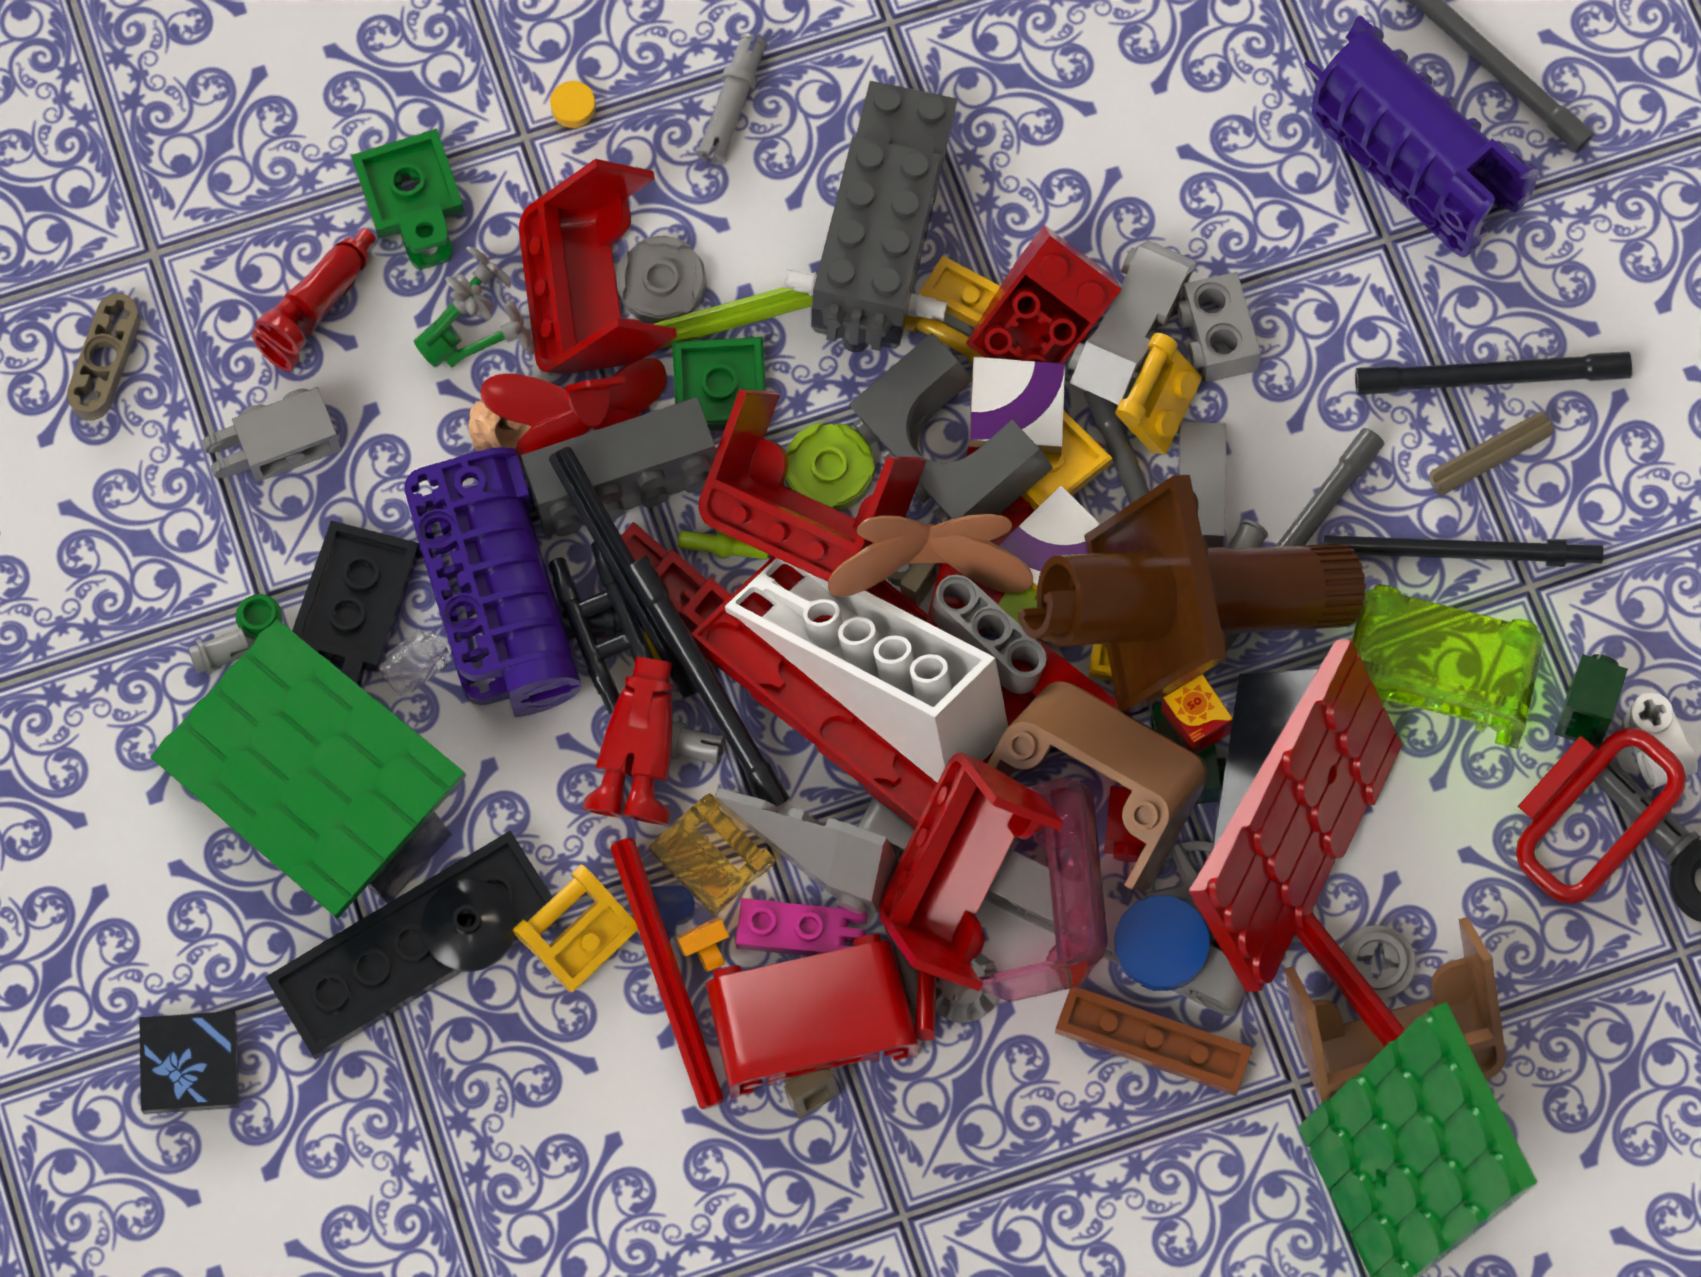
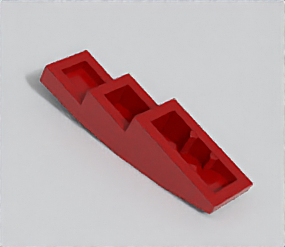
[621,522,731,632]

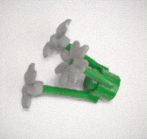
[413,246,534,368]

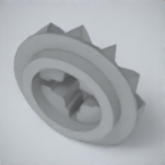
[1342,925,1416,1000]
[936,953,1001,1023]

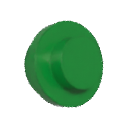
[236,594,283,640]

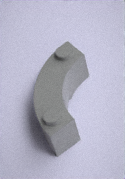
[1068,240,1197,405]

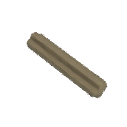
[1429,412,1554,495]

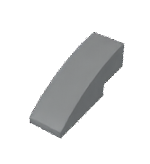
[1178,421,1226,548]

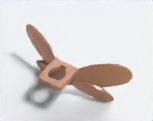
[828,514,1033,597]

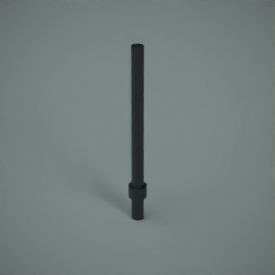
[1324,535,1603,567]

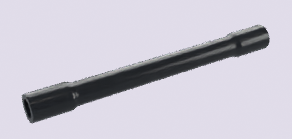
[1355,351,1632,395]
[623,555,790,806]

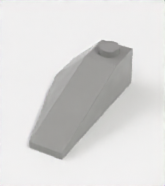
[715,787,899,914]

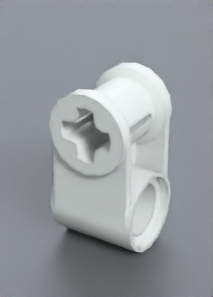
[1623,692,1698,789]

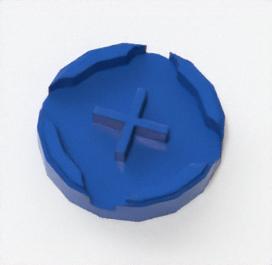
[1114,896,1209,991]

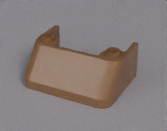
[987,682,1208,890]
[1284,917,1506,1104]

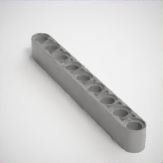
[857,797,1246,1016]

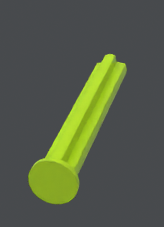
[654,272,818,348]

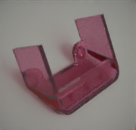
[979,778,1108,1002]

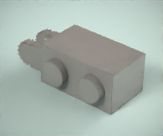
[201,387,342,483]

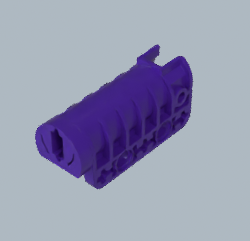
[404,447,582,717]

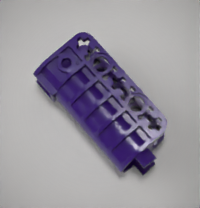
[1304,15,1539,257]

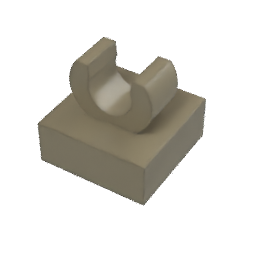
[887,563,940,607]
[783,1069,840,1120]

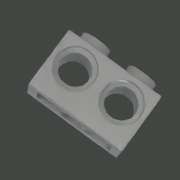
[1176,272,1261,383]

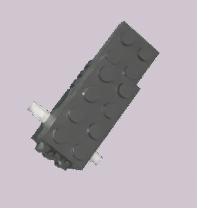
[783,81,958,353]

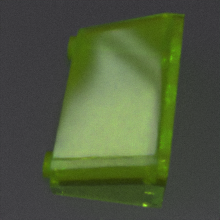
[1351,585,1545,749]

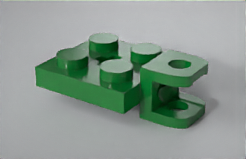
[351,129,465,270]

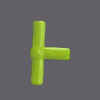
[677,530,769,560]

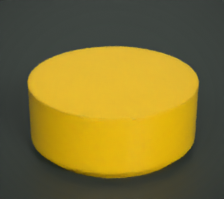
[550,81,596,128]

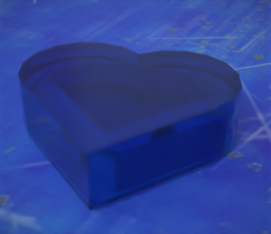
[651,886,695,940]

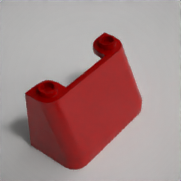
[705,934,919,1098]

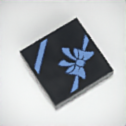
[139,1011,239,1114]

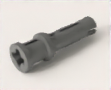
[1591,742,1701,866]

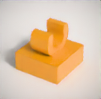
[674,917,729,972]

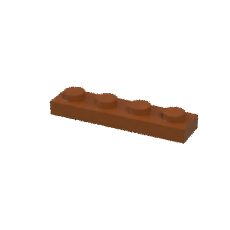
[1055,987,1253,1096]

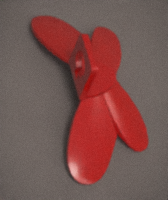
[480,358,667,458]

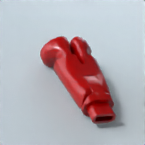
[251,228,376,372]
[582,657,674,826]

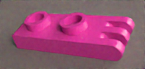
[735,898,868,956]

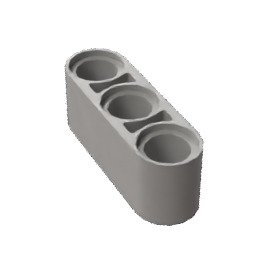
[931,574,1047,694]

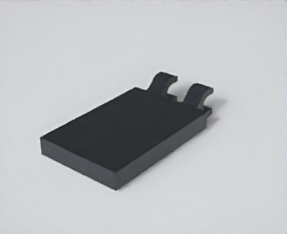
[292,520,420,687]

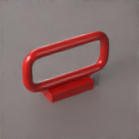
[1516,727,1687,904]

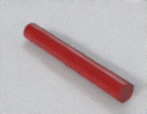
[916,970,937,1041]

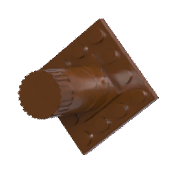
[1017,475,1366,713]

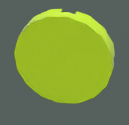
[785,422,875,511]

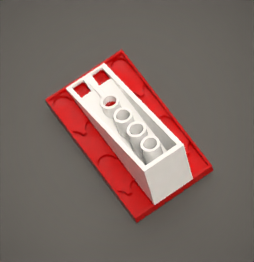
[691,557,1033,828]

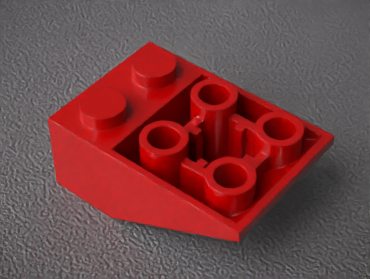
[965,225,1122,364]

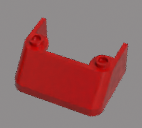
[519,159,677,374]
[698,389,927,582]
[879,752,1063,991]

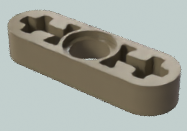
[67,293,141,421]

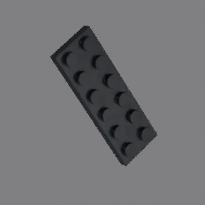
[265,830,553,1060]

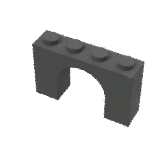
[849,333,1053,523]

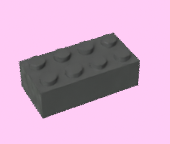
[521,397,716,537]

